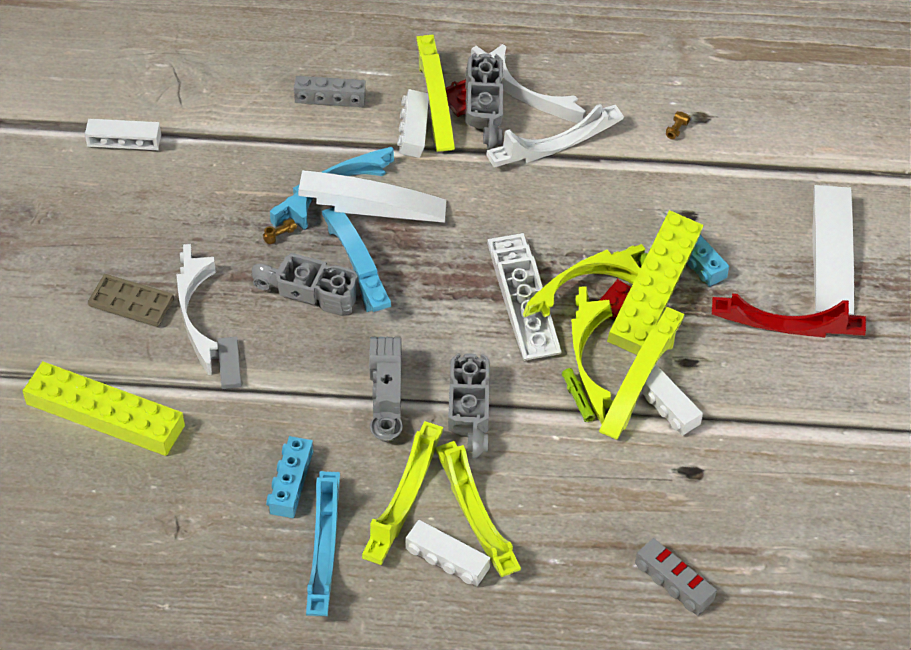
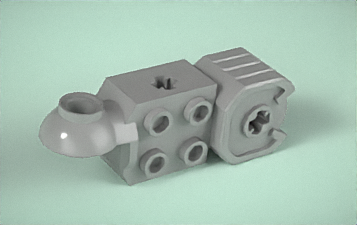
[465,53,503,150]
[252,253,360,316]
[369,337,403,442]
[448,353,490,459]

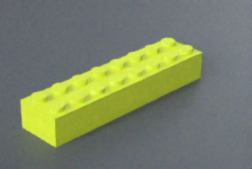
[607,210,704,355]
[22,361,185,456]

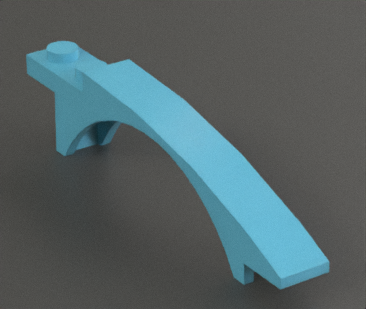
[270,147,394,230]
[322,207,391,312]
[306,471,340,616]

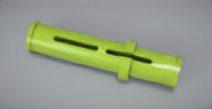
[561,368,595,422]

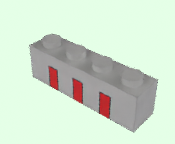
[635,538,717,616]

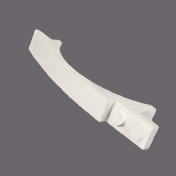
[471,44,586,123]
[486,104,624,167]
[176,244,219,375]

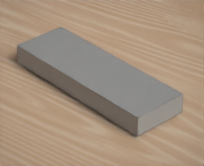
[218,336,241,389]

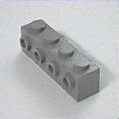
[294,76,366,107]

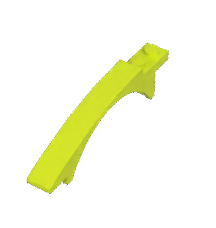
[416,35,455,152]
[523,244,646,317]
[571,287,613,425]
[599,307,684,440]
[362,421,443,565]
[436,441,521,577]

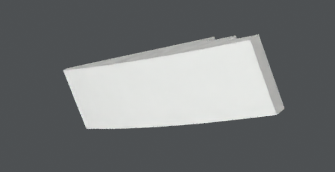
[298,170,446,223]
[812,185,854,315]
[487,233,561,361]

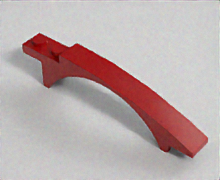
[711,293,866,338]

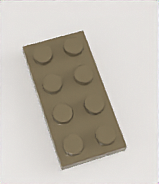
[88,273,174,327]

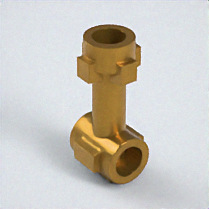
[666,111,691,139]
[263,219,297,244]

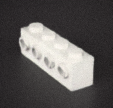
[397,89,429,158]
[85,119,161,150]
[641,364,703,436]
[406,520,490,586]

